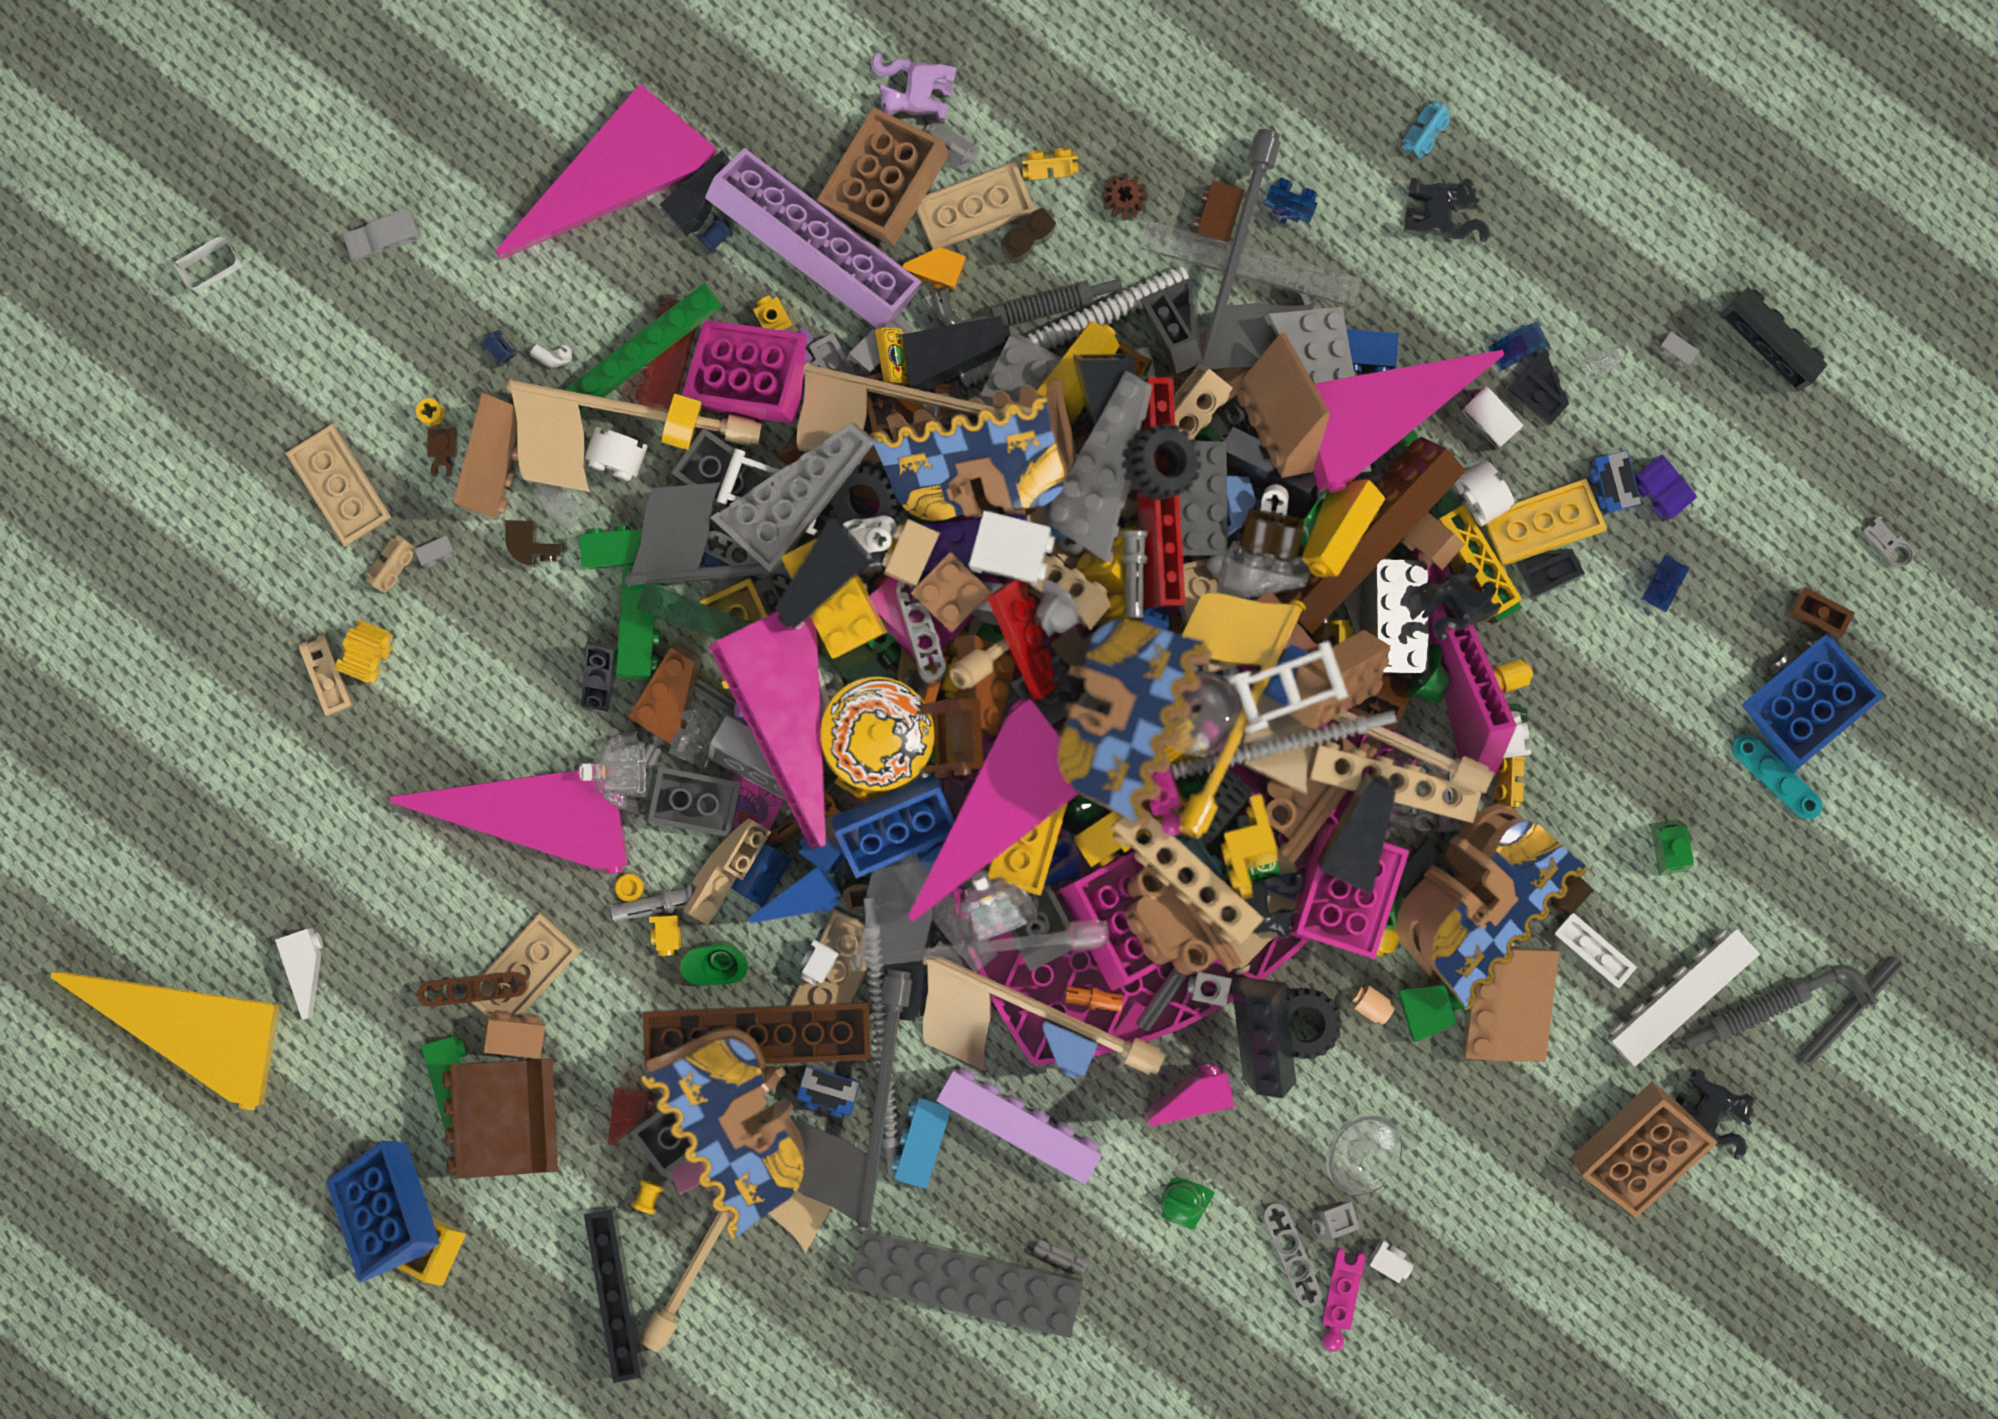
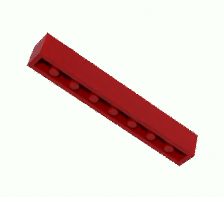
[1137,377,1186,609]

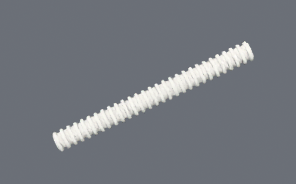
[959,265,1189,389]

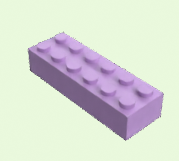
[936,1066,1102,1185]

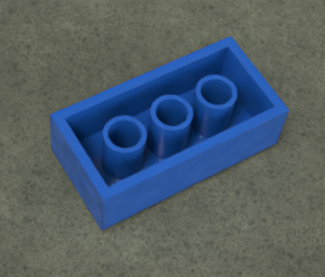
[831,773,956,878]

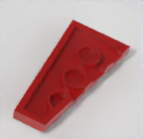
[987,579,1057,700]

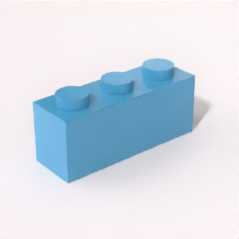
[891,1096,951,1189]

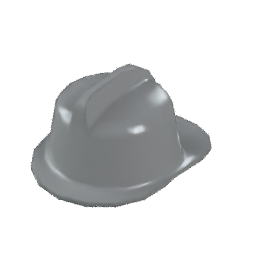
[1036,580,1081,636]

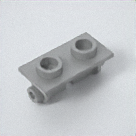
[924,119,980,173]

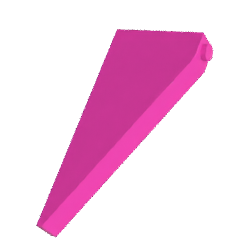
[495,84,718,260]
[1313,350,1504,493]
[1410,548,1517,777]
[709,611,826,850]
[908,699,1079,922]
[390,766,629,874]

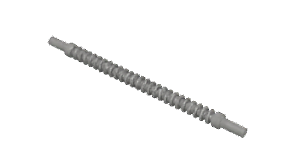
[1169,711,1396,781]
[863,897,899,1175]

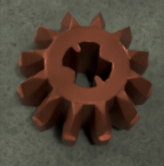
[1101,173,1149,221]

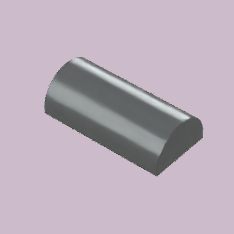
[629,1110,691,1177]

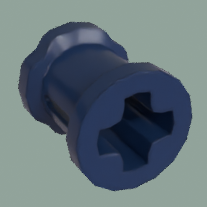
[696,217,733,254]
[481,330,518,367]

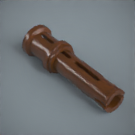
[768,793,836,847]

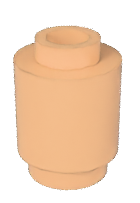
[1351,985,1395,1025]

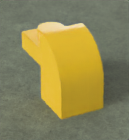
[661,394,701,450]

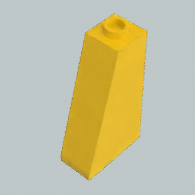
[1037,321,1120,428]
[1302,480,1385,577]

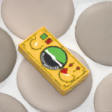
[875,328,910,385]

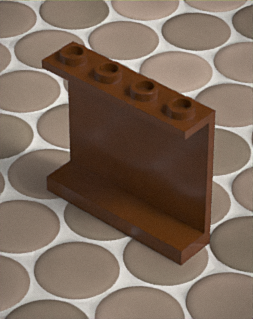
[442,1058,558,1179]

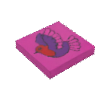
[732,773,784,831]

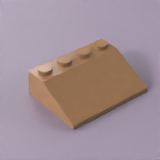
[817,107,950,247]
[1238,333,1330,477]
[453,393,518,520]
[1462,946,1559,1062]
[1571,1081,1718,1218]

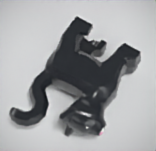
[1403,178,1490,242]
[1418,562,1502,640]
[1222,872,1305,938]
[1675,1069,1754,1160]

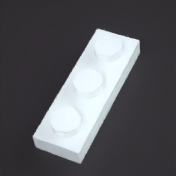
[1553,913,1637,989]

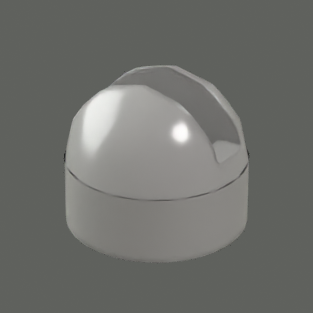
[1206,555,1228,578]

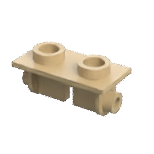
[365,535,416,594]

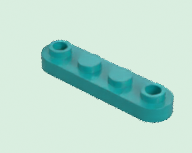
[1731,734,1823,819]

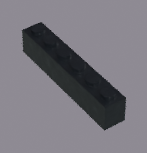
[584,1206,645,1383]

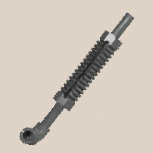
[929,278,1122,327]
[1683,964,1879,1050]

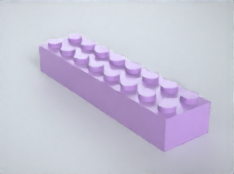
[705,148,921,329]

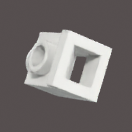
[1503,711,1531,758]
[800,940,840,985]
[1367,1239,1414,1283]

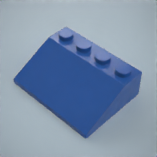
[1742,633,1884,773]
[748,867,843,923]
[326,1140,440,1282]

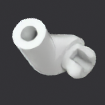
[530,344,572,368]

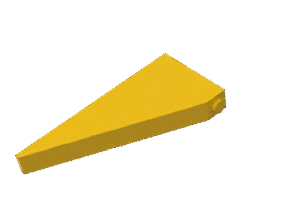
[51,971,280,1110]

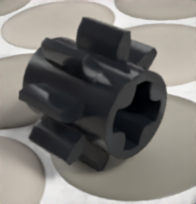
[1051,665,1087,700]

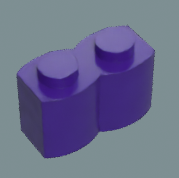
[1634,455,1697,520]

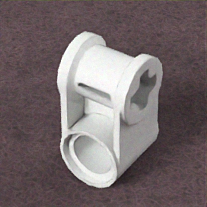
[843,516,897,553]

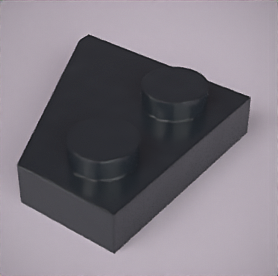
[1508,348,1569,426]
[1515,549,1585,599]

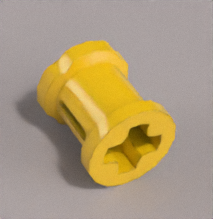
[416,398,445,426]
[631,1179,664,1214]

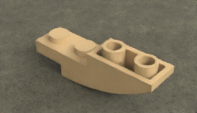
[683,819,771,926]

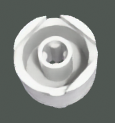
[584,426,648,481]
[1452,460,1514,527]

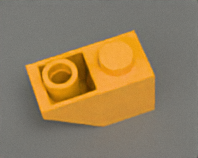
[903,247,966,293]

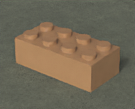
[1287,630,1391,729]

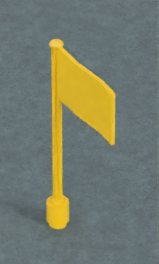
[1179,594,1306,838]

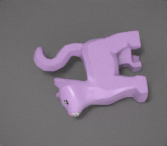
[871,53,957,123]

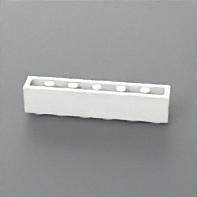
[1608,928,1760,1067]

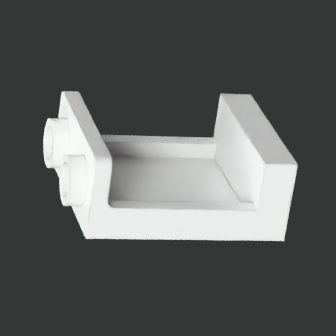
[969,511,1055,587]

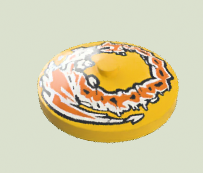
[820,677,934,791]

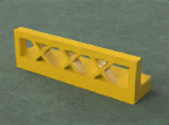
[1438,505,1522,622]

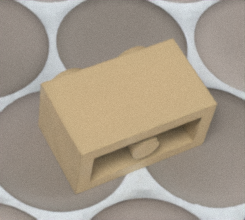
[882,519,939,588]

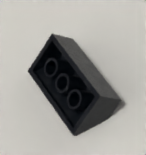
[1720,287,1828,392]
[1231,976,1296,1099]

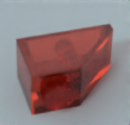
[607,1086,655,1145]

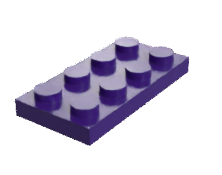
[919,514,1027,582]

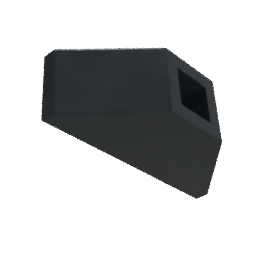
[581,641,618,712]

